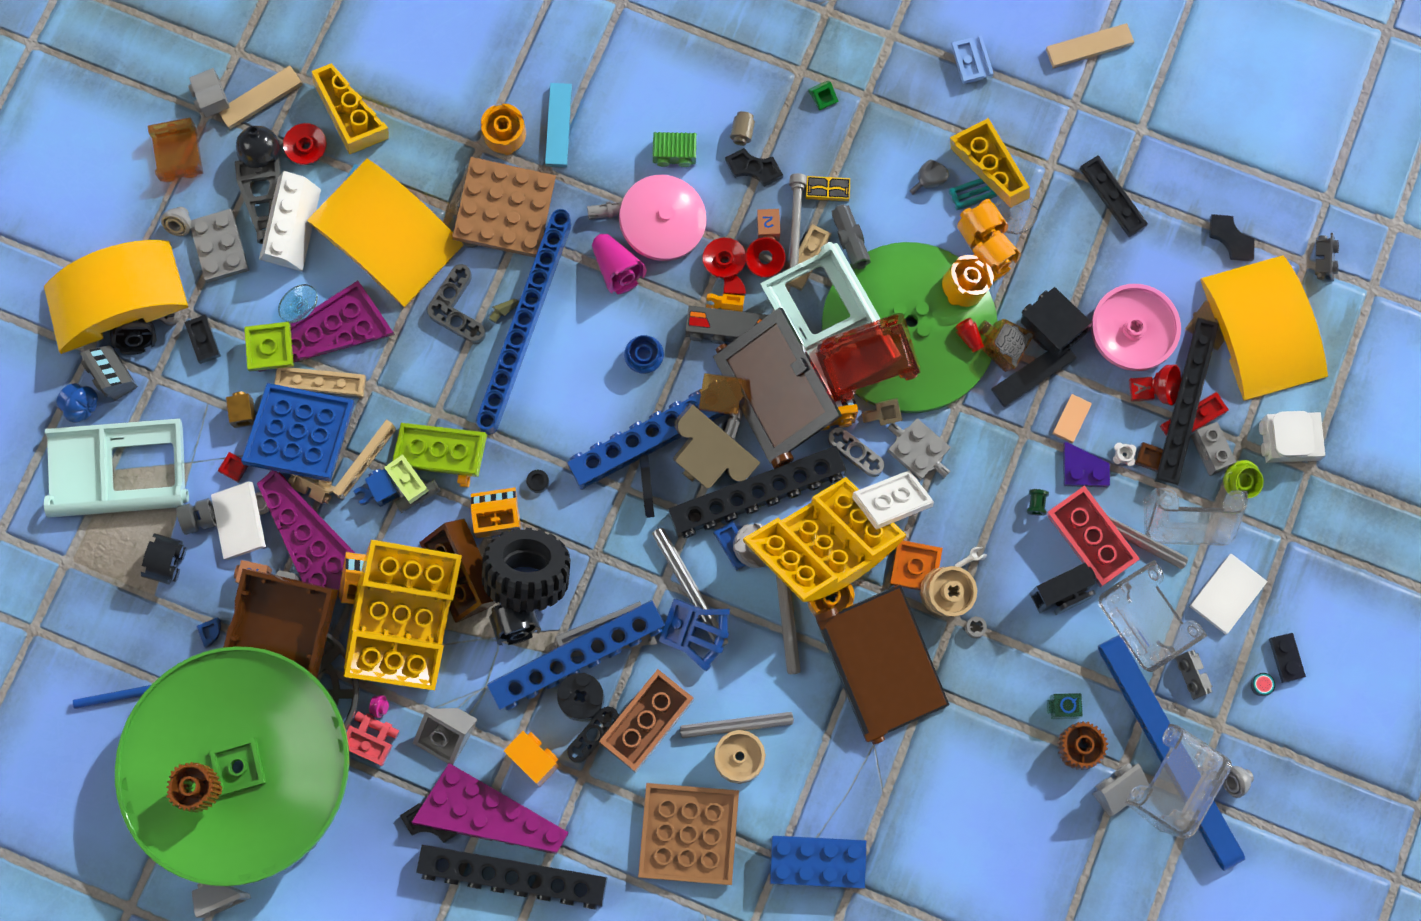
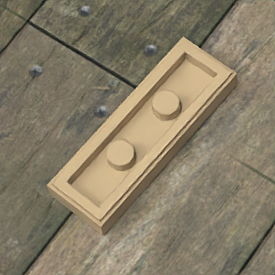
[786,224,832,291]

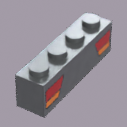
[685,306,768,344]

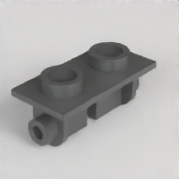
[1315,233,1339,281]
[1175,650,1213,700]

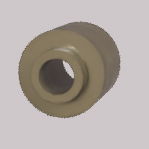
[730,111,755,146]

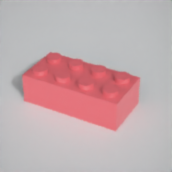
[1046,485,1140,587]

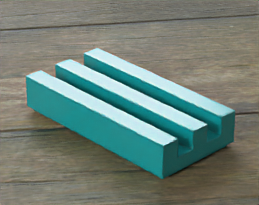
[948,178,997,211]

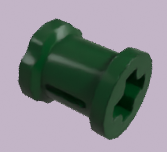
[1027,489,1049,516]

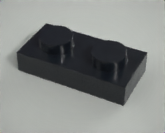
[184,315,221,364]
[1269,633,1306,683]

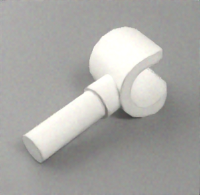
[955,547,987,567]

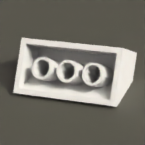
[259,171,321,272]

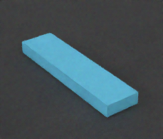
[545,83,572,167]

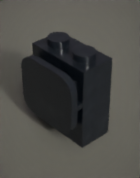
[1021,287,1092,359]
[1029,563,1096,615]

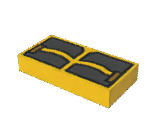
[806,176,850,201]

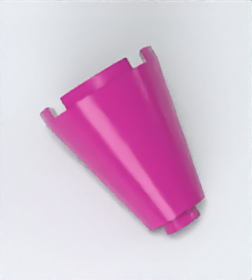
[592,234,647,294]

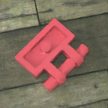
[346,711,400,766]

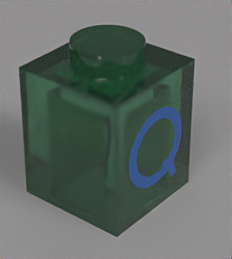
[1047,693,1083,719]

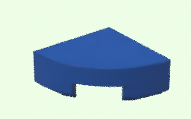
[197,617,221,648]

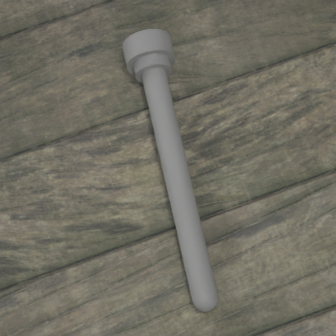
[789,173,807,269]

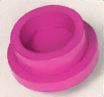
[369,695,389,718]

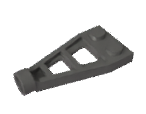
[235,157,281,244]

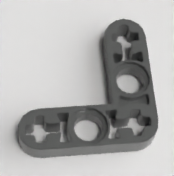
[428,264,486,344]

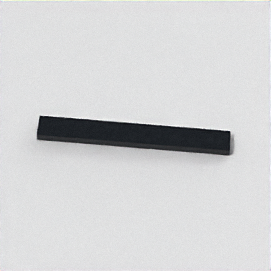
[1155,317,1219,487]

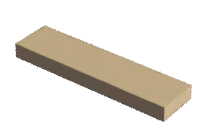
[1046,23,1134,68]
[219,66,303,130]
[274,367,366,398]
[332,419,396,500]

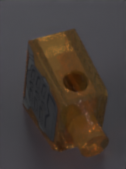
[978,319,1034,372]

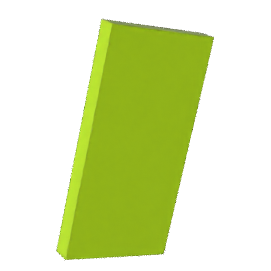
[392,423,487,477]

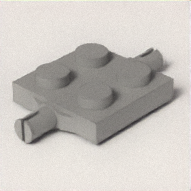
[887,418,951,481]

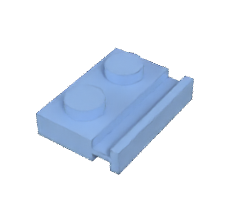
[951,35,994,84]

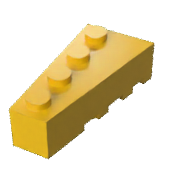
[311,63,389,155]
[950,118,1030,208]

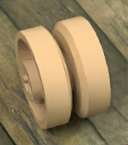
[920,566,977,617]
[714,730,766,784]

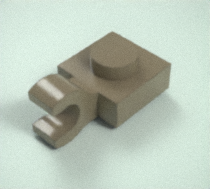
[862,398,903,426]

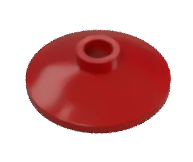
[283,123,327,165]
[703,237,746,278]

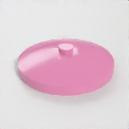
[619,175,706,261]
[1091,284,1181,371]

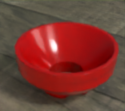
[746,237,785,277]
[1152,364,1181,405]

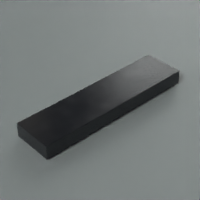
[1079,155,1148,237]
[991,349,1076,407]

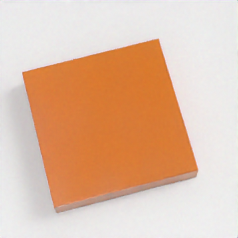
[890,540,943,590]

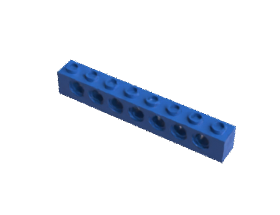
[567,379,738,490]
[487,600,665,710]

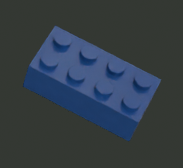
[770,836,867,889]

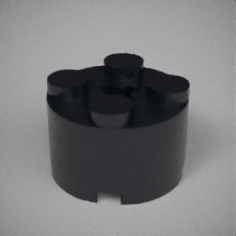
[141,533,187,584]
[489,605,541,645]
[557,673,604,722]

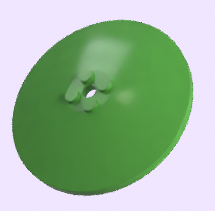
[822,242,998,413]

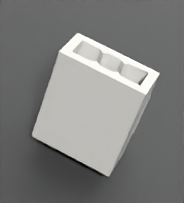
[1259,411,1325,463]

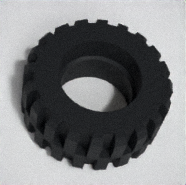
[482,528,571,612]

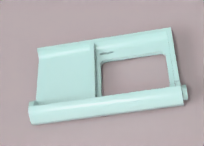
[760,242,902,396]
[44,419,189,518]

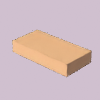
[1052,394,1092,444]

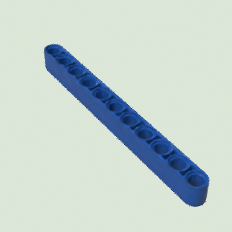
[476,209,572,435]
[1098,635,1245,871]

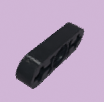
[567,706,619,763]

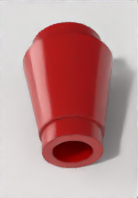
[955,318,984,352]

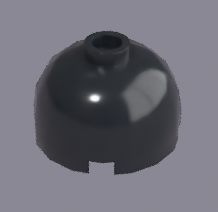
[236,126,281,168]
[110,318,157,355]

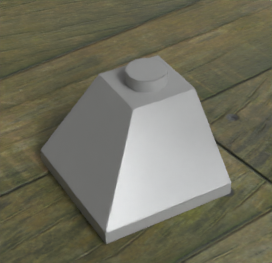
[413,708,477,765]
[192,883,251,918]

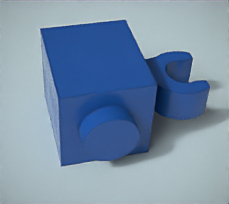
[353,469,400,507]

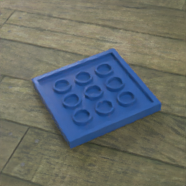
[241,383,355,482]

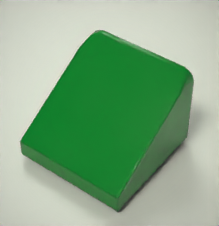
[808,81,839,110]

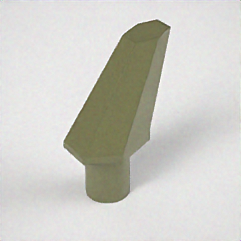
[489,298,519,323]

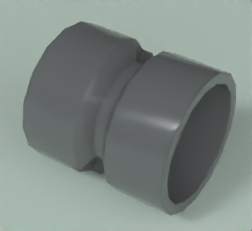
[177,498,217,535]

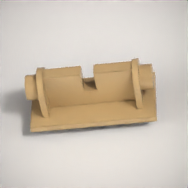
[288,474,335,504]

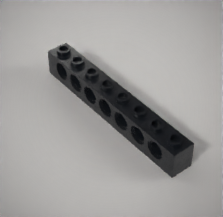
[668,446,846,539]
[416,845,608,910]

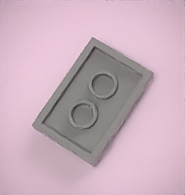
[191,209,249,283]

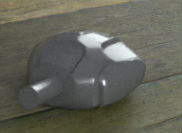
[910,159,949,195]

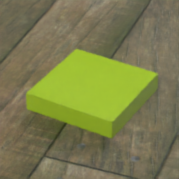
[244,322,294,372]

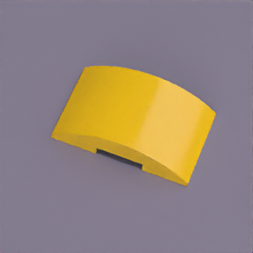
[307,159,464,308]
[44,240,188,354]
[1200,255,1328,401]
[743,477,906,602]
[343,539,462,691]

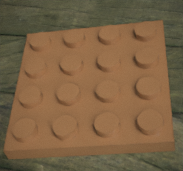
[453,157,556,258]
[638,783,739,885]

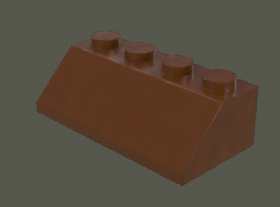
[419,519,495,623]

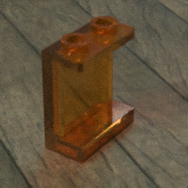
[148,117,203,182]

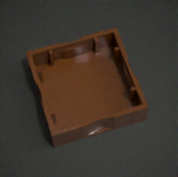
[223,569,338,678]

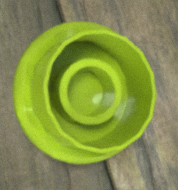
[1223,460,1264,500]

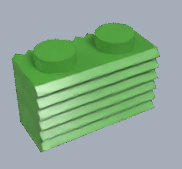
[653,132,697,167]

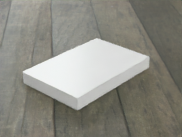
[852,470,934,529]
[211,481,266,560]
[1189,554,1268,635]

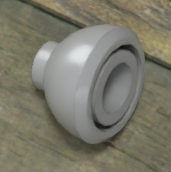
[160,207,191,236]
[1222,766,1254,798]

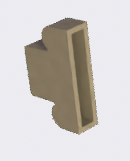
[673,403,760,488]

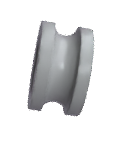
[965,616,987,638]

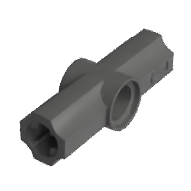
[831,204,871,270]

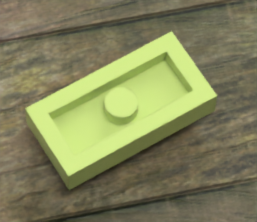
[384,454,429,504]

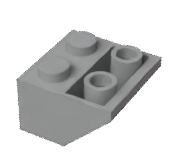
[1092,763,1150,816]

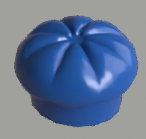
[624,335,664,374]
[56,383,98,423]

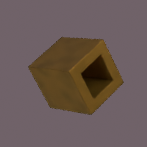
[226,392,255,428]

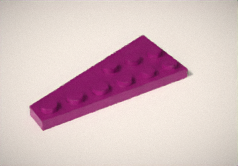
[259,280,395,372]
[257,470,355,593]
[412,763,569,854]

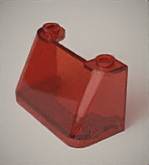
[816,313,921,402]

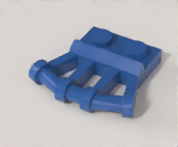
[659,599,730,671]

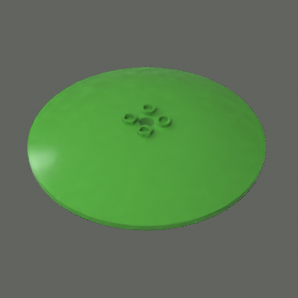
[115,647,349,886]

